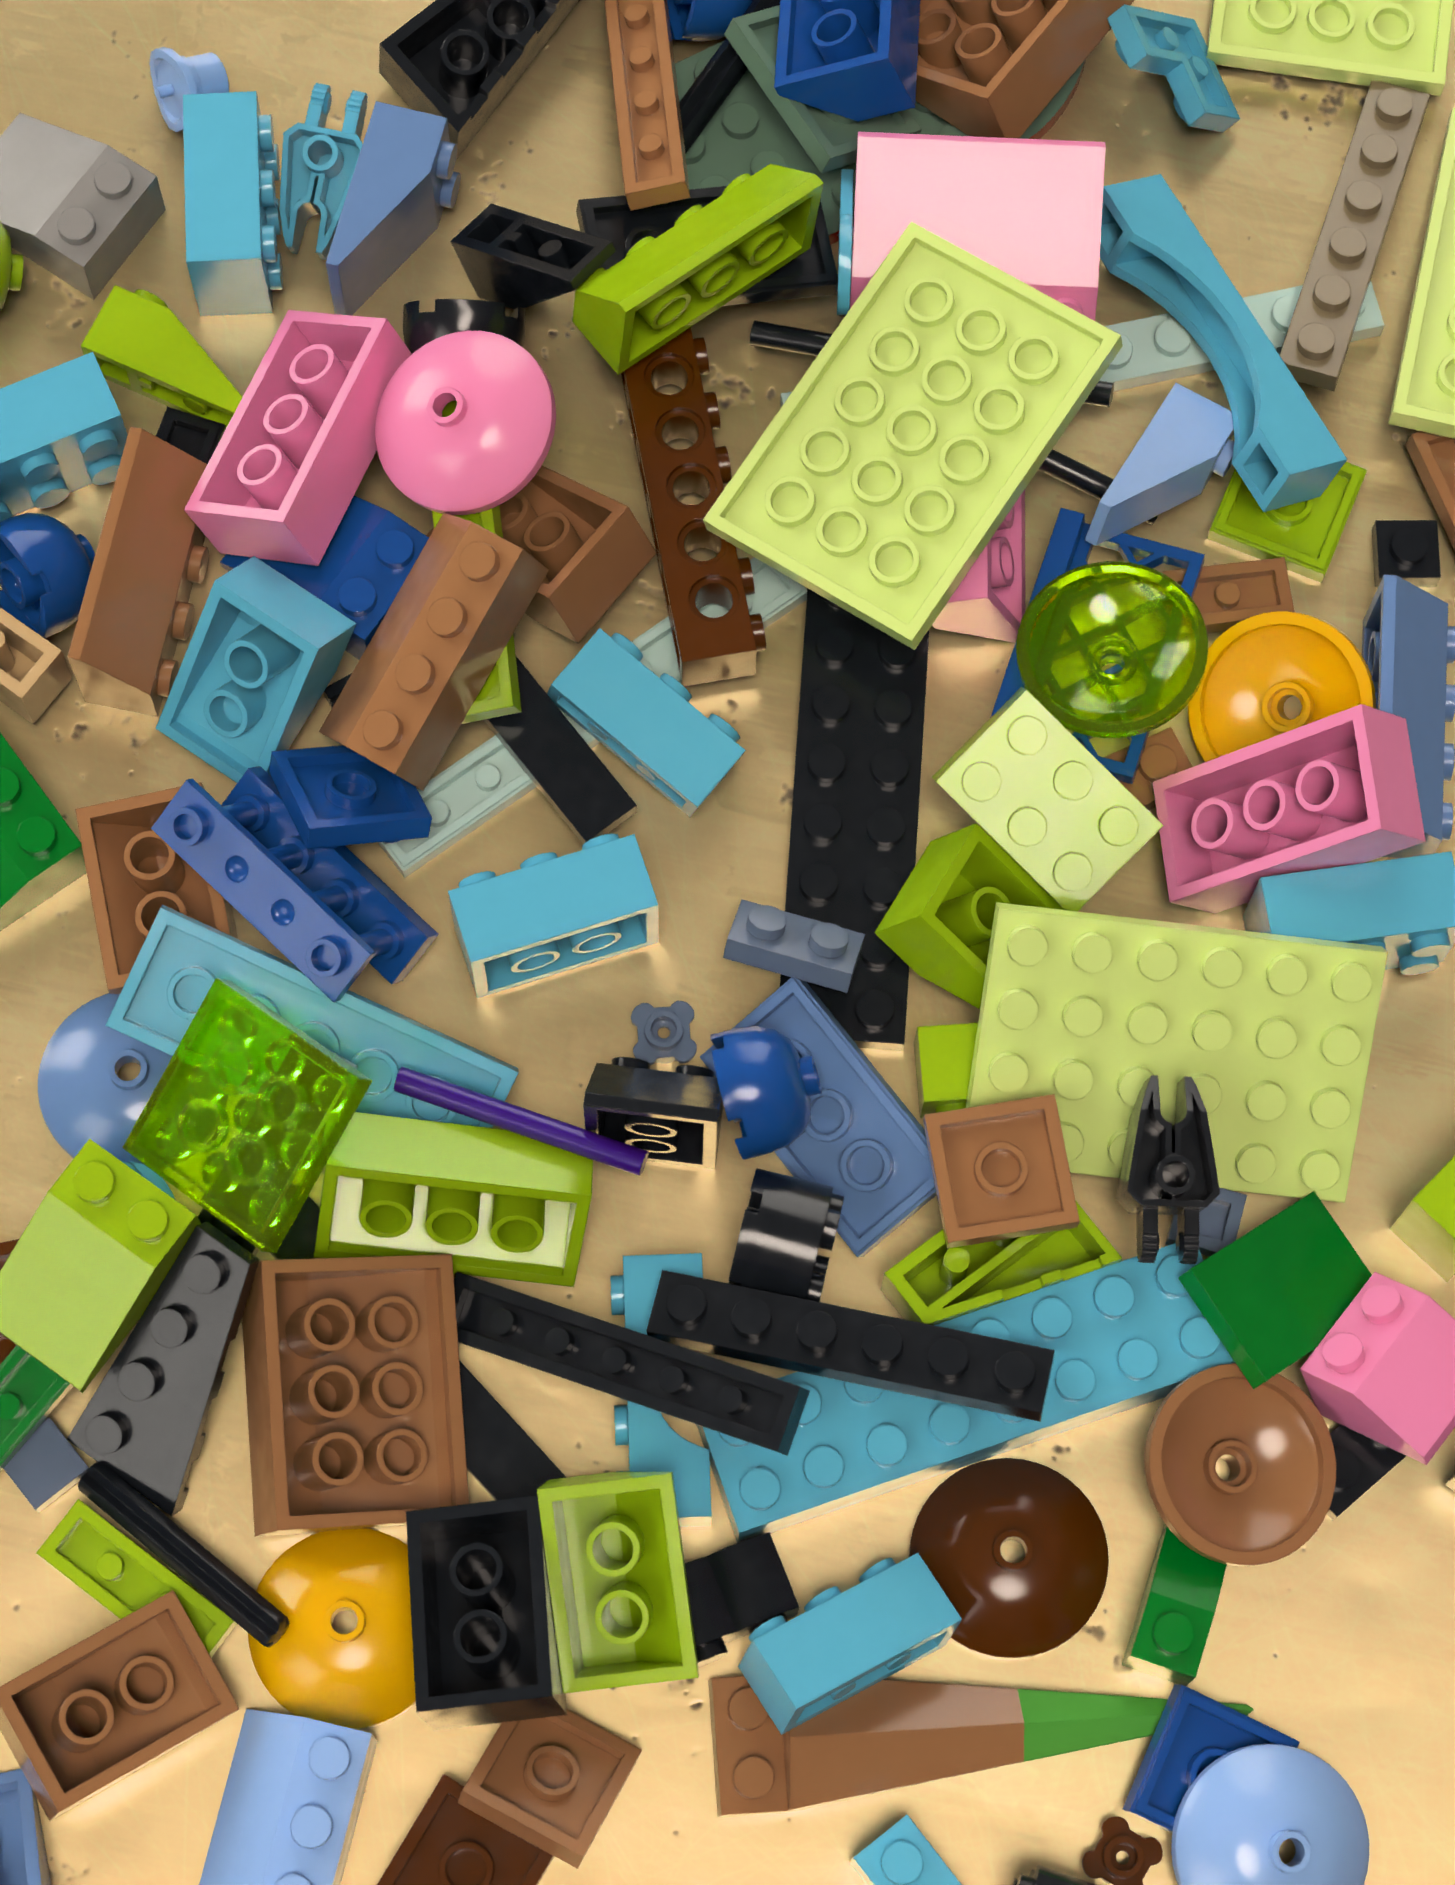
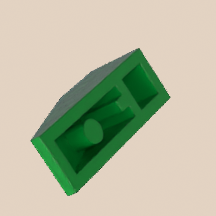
[1122,1524,1227,1686]

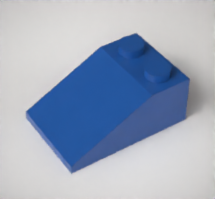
[220,496,429,660]

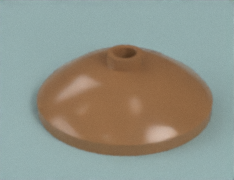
[1145,1363,1336,1566]

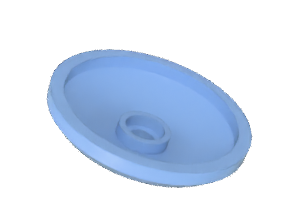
[1171,1744,1369,1885]

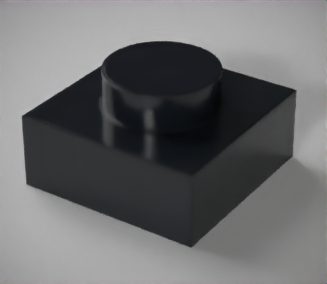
[1372,520,1441,587]

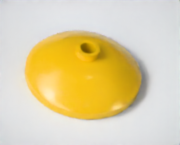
[1188,611,1376,762]
[248,1528,416,1730]

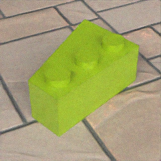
[880,1201,1123,1325]

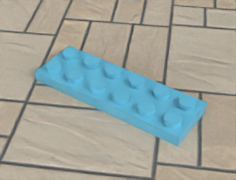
[105,904,519,1128]

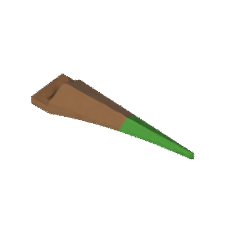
[708,1676,1254,1817]

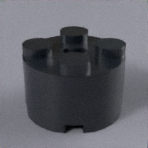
[728,1168,844,1302]

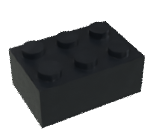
[406,1495,567,1731]

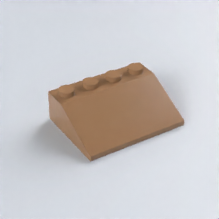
[916,0,1134,138]
[242,1254,469,1536]

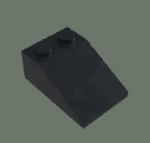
[583,1057,724,1169]

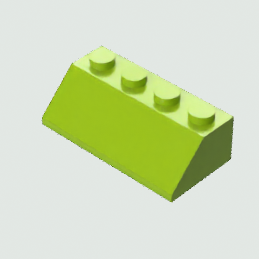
[572,164,824,375]
[314,1109,593,1287]

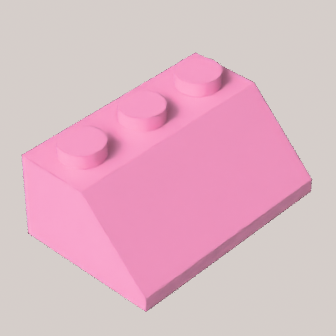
[932,490,1026,643]

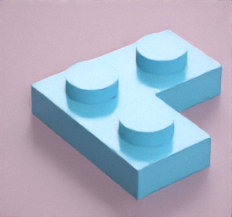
[1107,4,1240,132]

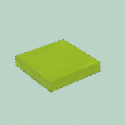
[1207,462,1367,583]

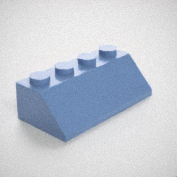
[1362,574,1455,858]

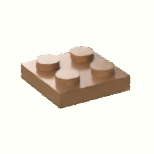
[923,1094,1080,1248]
[457,1709,642,1869]

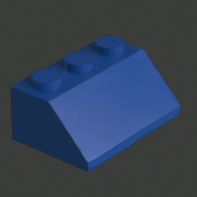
[774,0,920,122]

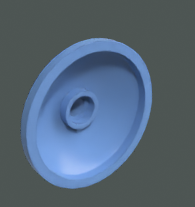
[38,993,232,1175]

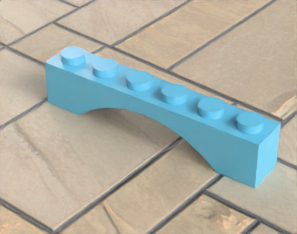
[1100,174,1347,512]

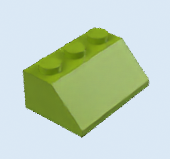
[537,1472,699,1694]

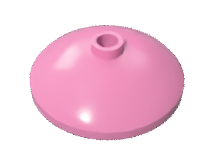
[375,331,556,515]

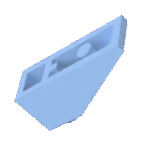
[1085,383,1235,546]

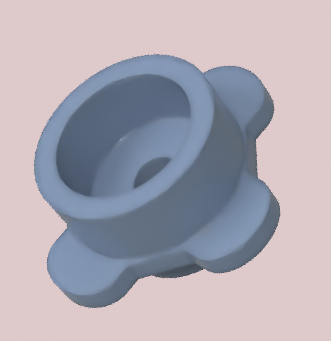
[631,1001,697,1065]

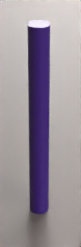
[394,1067,649,1176]

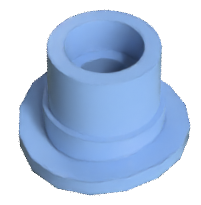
[149,47,229,132]

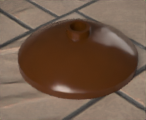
[909,1458,1109,1659]

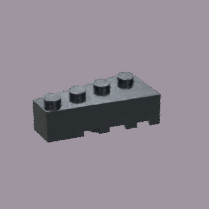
[379,0,579,160]

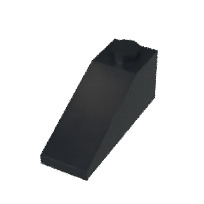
[450,203,616,310]

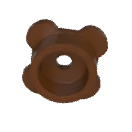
[1082,1817,1163,1885]

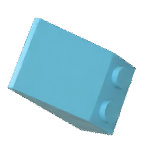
[155,556,357,783]

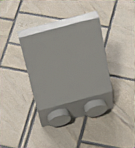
[0,113,166,300]

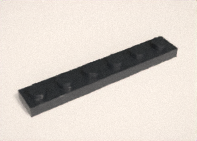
[647,1270,1055,1422]
[454,1272,810,1456]

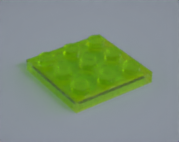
[122,978,372,1253]

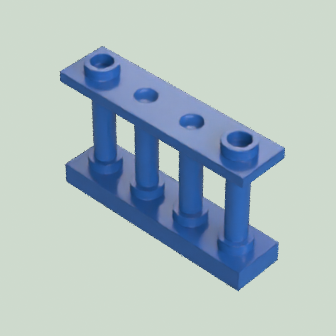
[151,766,439,1002]

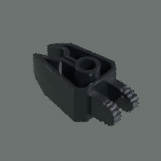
[1116,1075,1220,1264]

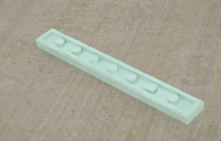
[378,557,807,878]

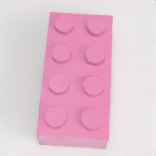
[184,310,412,566]
[1152,704,1426,914]

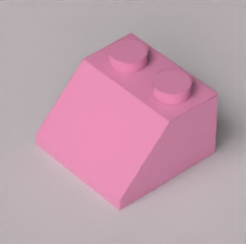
[1300,1272,1455,1465]

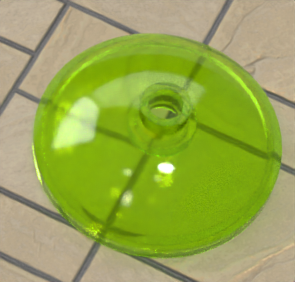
[1016,561,1208,738]

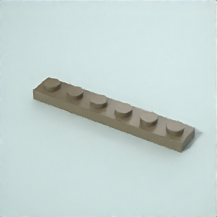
[1280,81,1430,391]

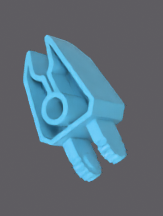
[279,83,368,260]

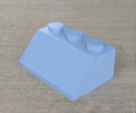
[199,1708,378,1885]

